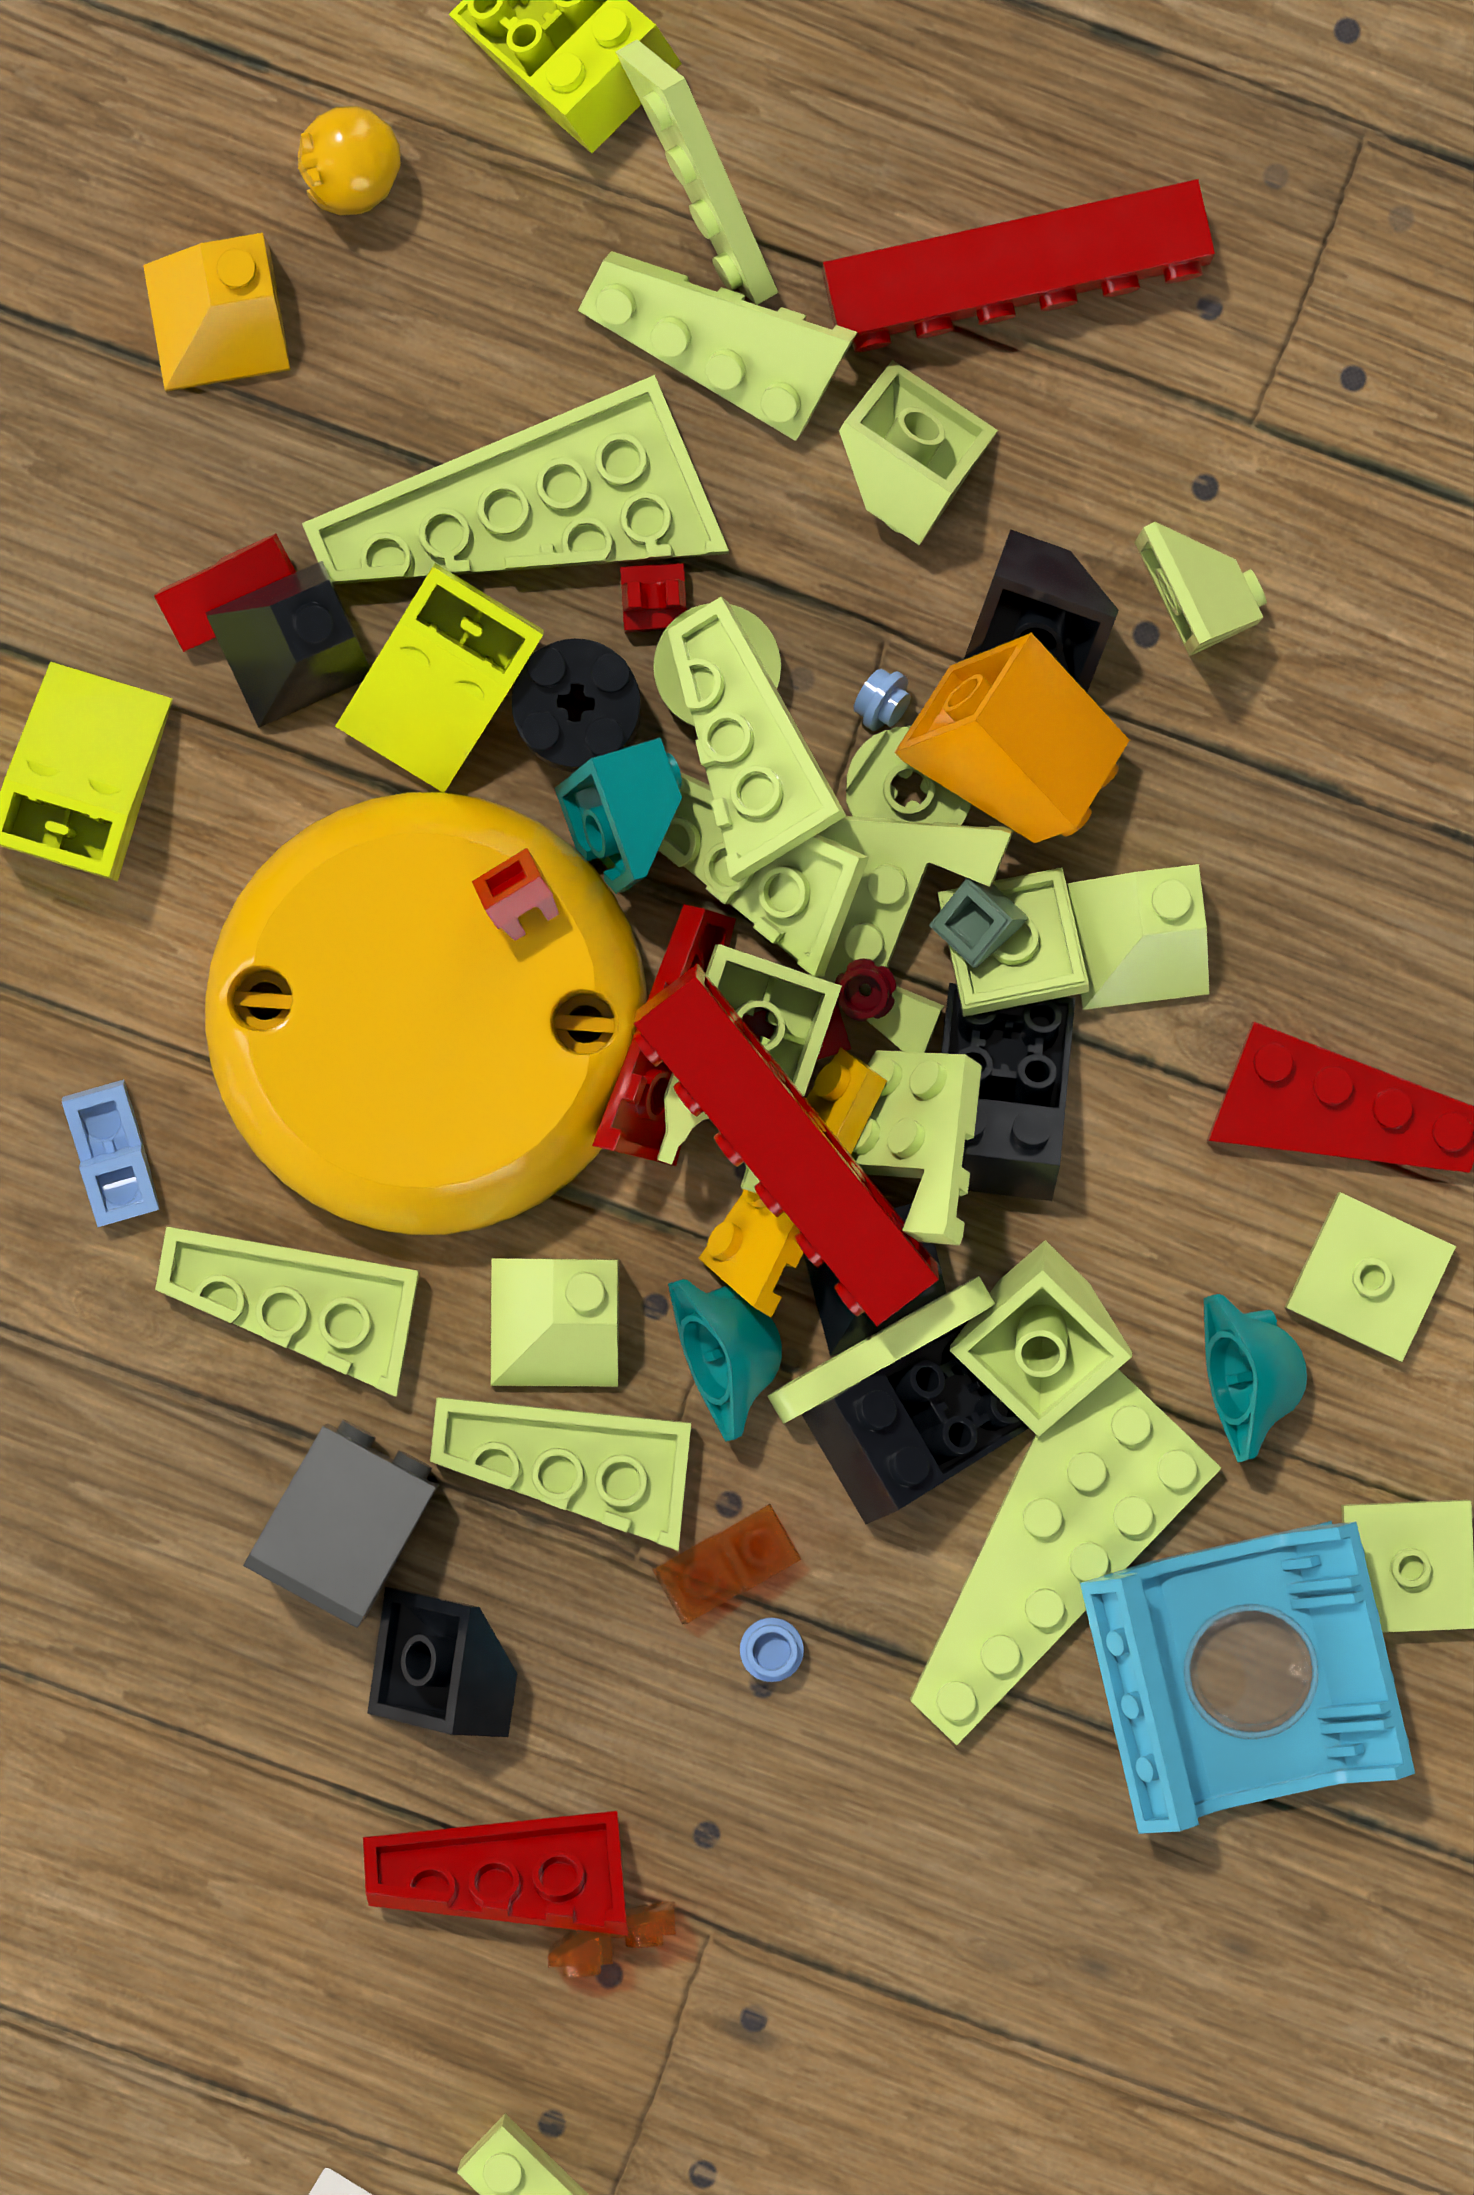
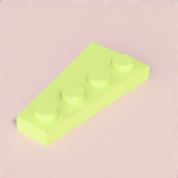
[615,39,778,305]
[578,251,857,441]
[667,597,846,883]
[658,772,869,977]
[155,1227,420,1397]
[430,1397,692,1551]

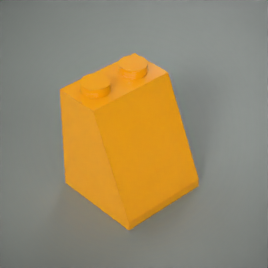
[895,633,1130,843]

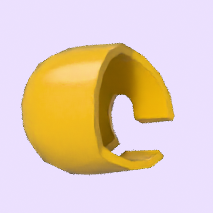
[298,106,401,216]

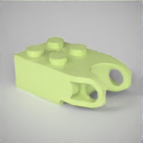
[657,944,842,1193]

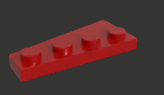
[592,904,736,1166]
[1207,1022,1474,1173]
[363,1811,628,1936]

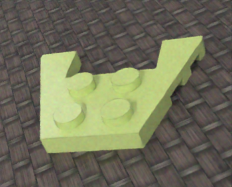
[776,816,1014,1053]
[851,1050,982,1245]

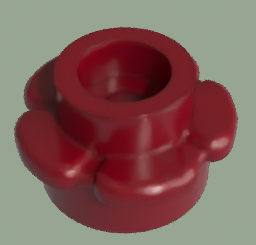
[835,958,897,1021]

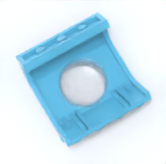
[1080,1521,1415,1834]

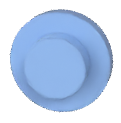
[854,669,911,731]
[740,1617,804,1682]

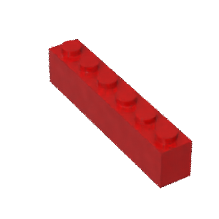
[822,179,1215,352]
[633,963,939,1326]

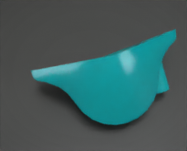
[668,1279,782,1442]
[1203,1294,1307,1463]

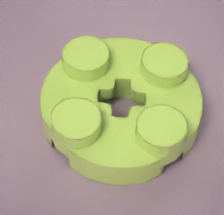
[846,726,971,826]

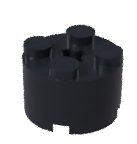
[512,638,641,773]

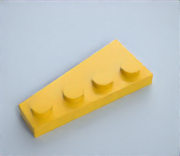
[698,1047,887,1318]

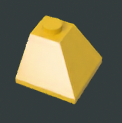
[143,233,291,392]

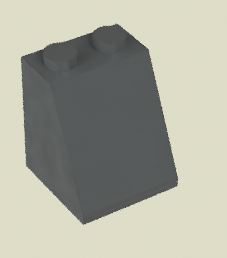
[243,1420,439,1628]

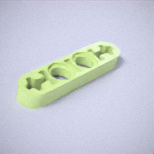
[767,1276,995,1424]

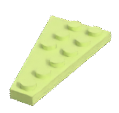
[302,375,729,584]
[910,1369,1221,1745]

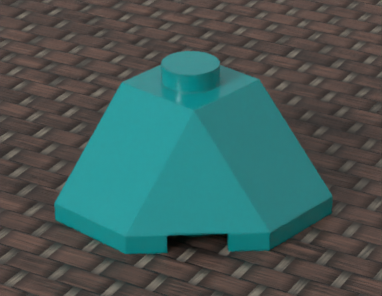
[554,737,682,894]

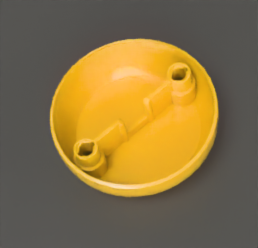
[205,792,648,1235]

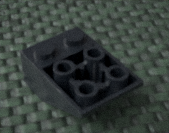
[940,983,1075,1201]
[801,1320,1029,1525]

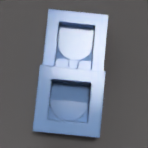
[62,1079,159,1227]

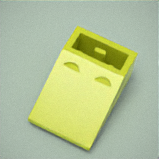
[449,0,682,153]
[335,563,544,792]
[0,662,173,882]

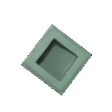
[929,878,1028,968]

